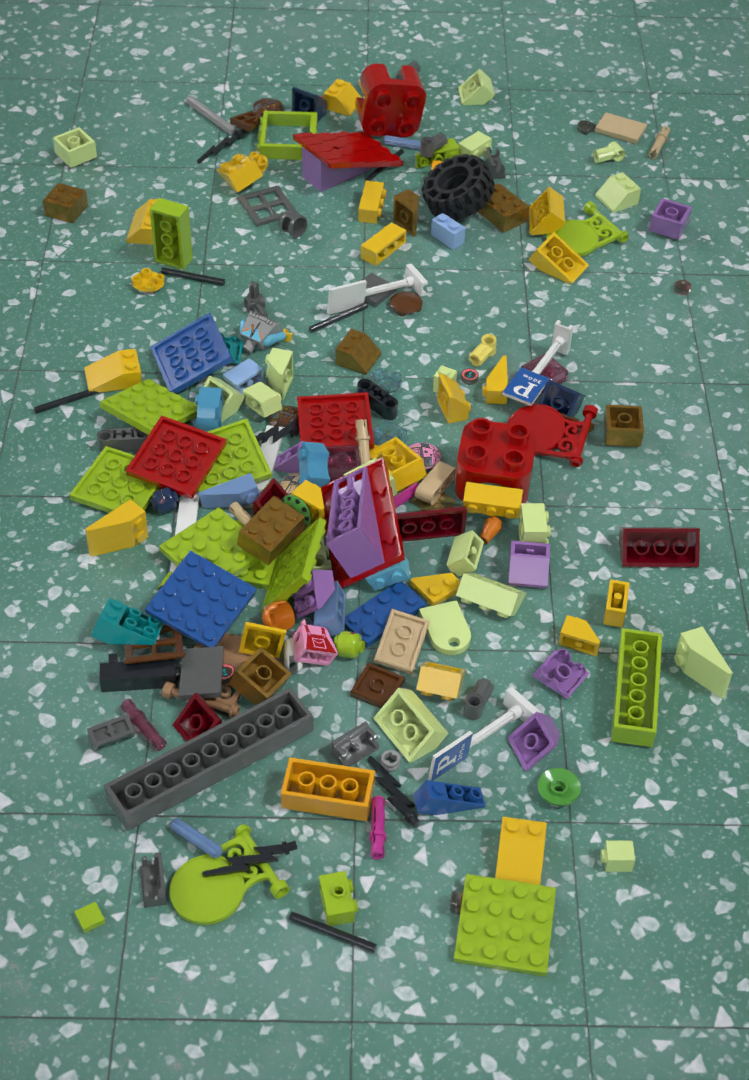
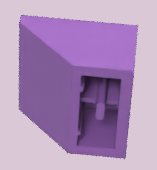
[508,541,550,588]
[293,570,335,619]

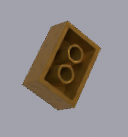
[477,183,529,233]
[237,496,305,566]

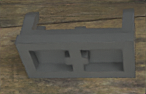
[485,147,506,179]
[87,714,135,751]
[331,721,379,767]
[140,852,167,908]

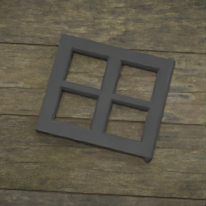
[237,185,297,227]

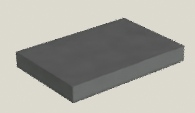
[179,646,224,700]

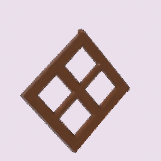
[123,625,186,664]

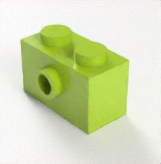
[319,871,358,926]

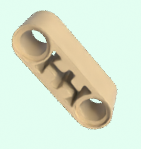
[415,461,456,505]

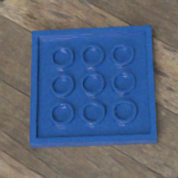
[151,312,234,394]
[145,550,257,647]

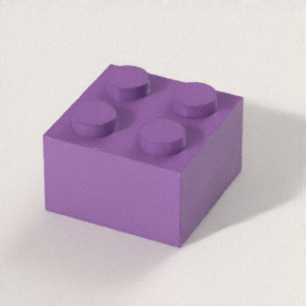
[649,198,692,240]

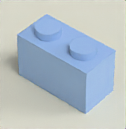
[431,213,466,250]
[223,358,264,394]

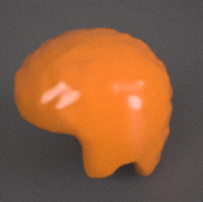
[262,601,295,631]

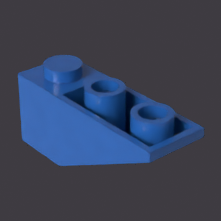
[413,780,486,815]

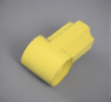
[469,334,497,367]

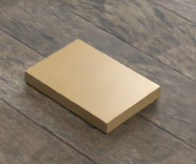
[595,113,647,144]
[374,609,430,675]

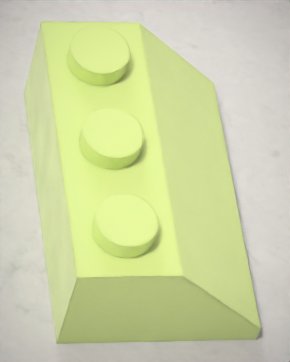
[456,572,526,618]
[373,688,449,762]

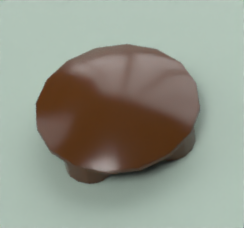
[389,291,422,317]

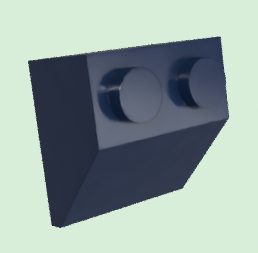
[292,87,327,122]
[538,380,585,417]

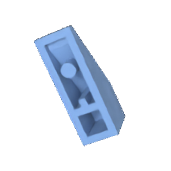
[198,473,259,508]
[313,580,346,637]

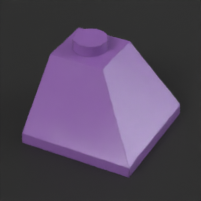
[507,712,560,771]

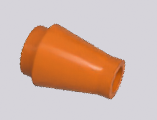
[479,516,503,545]

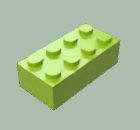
[150,198,193,270]

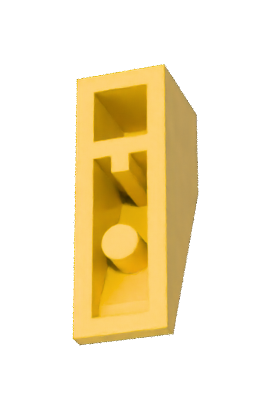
[482,355,508,404]

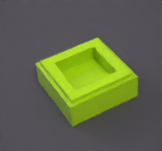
[74,901,105,933]

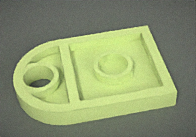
[419,600,471,655]

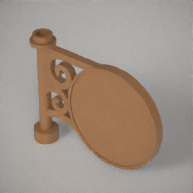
[162,633,252,718]

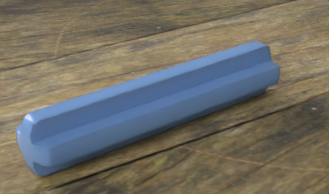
[384,135,421,150]
[170,818,223,858]

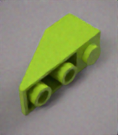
[415,138,460,168]

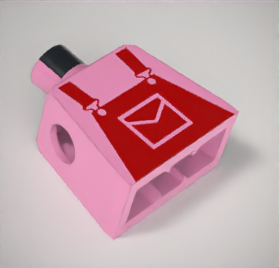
[292,619,338,666]

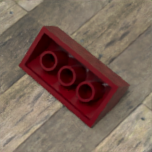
[396,506,467,542]
[619,527,700,567]

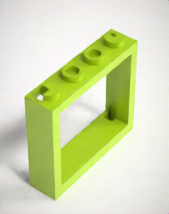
[257,111,317,160]

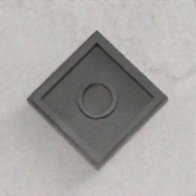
[361,273,397,307]

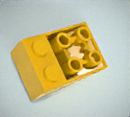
[216,153,264,192]

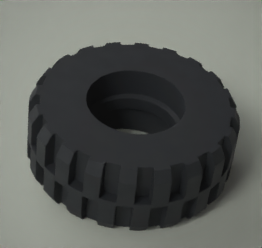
[422,154,495,221]

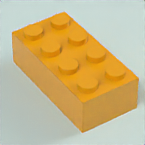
[281,757,375,821]

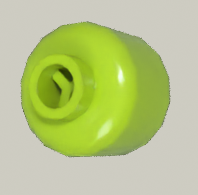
[334,631,365,659]

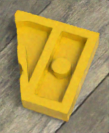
[410,573,461,606]

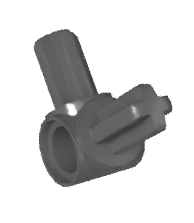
[244,281,268,317]

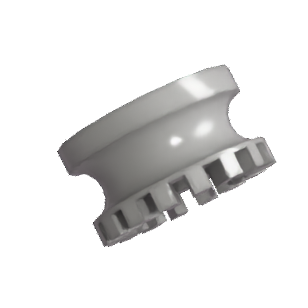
[381,750,400,772]

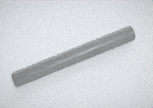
[186,95,235,135]

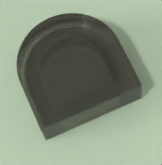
[577,120,596,135]

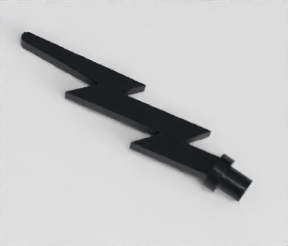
[197,129,245,164]
[255,418,300,443]
[368,756,421,828]
[202,841,298,877]

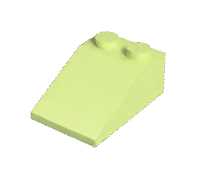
[674,627,733,699]

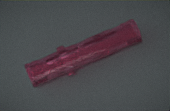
[120,699,167,751]

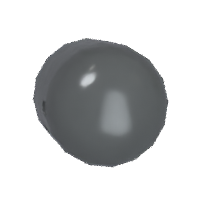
[279,210,308,238]

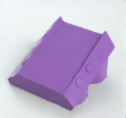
[532,649,589,699]

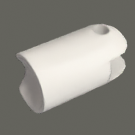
[284,638,303,672]

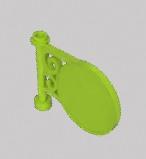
[546,201,629,257]
[170,824,290,925]

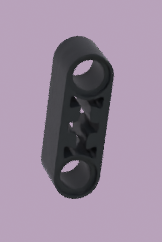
[357,379,398,421]

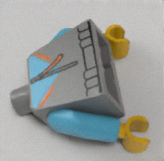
[240,311,293,354]

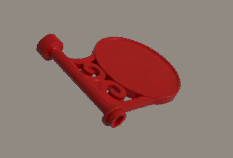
[507,404,598,467]

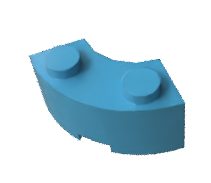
[194,387,223,432]
[298,442,330,487]

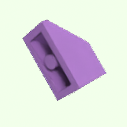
[274,441,303,473]

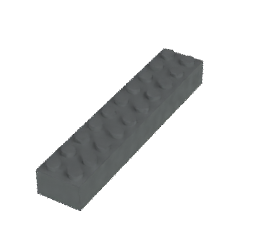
[104,687,313,831]

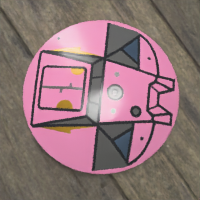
[409,443,441,469]

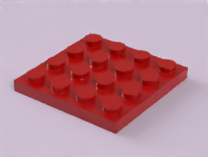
[297,392,374,451]
[126,416,227,499]

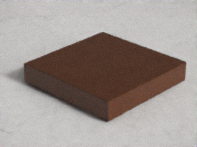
[350,663,405,708]

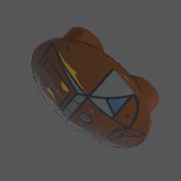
[253,98,283,117]
[269,405,299,434]

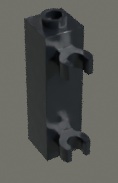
[99,650,180,692]

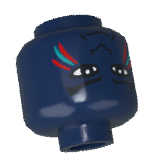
[150,487,180,514]

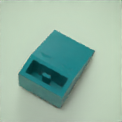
[91,598,164,645]

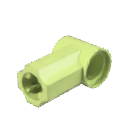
[593,142,626,163]

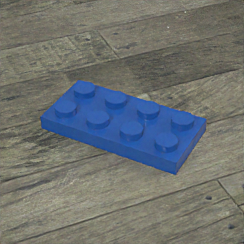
[345,581,426,648]

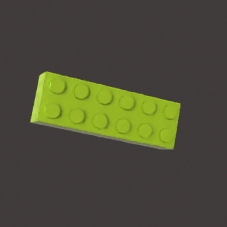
[611,628,662,747]

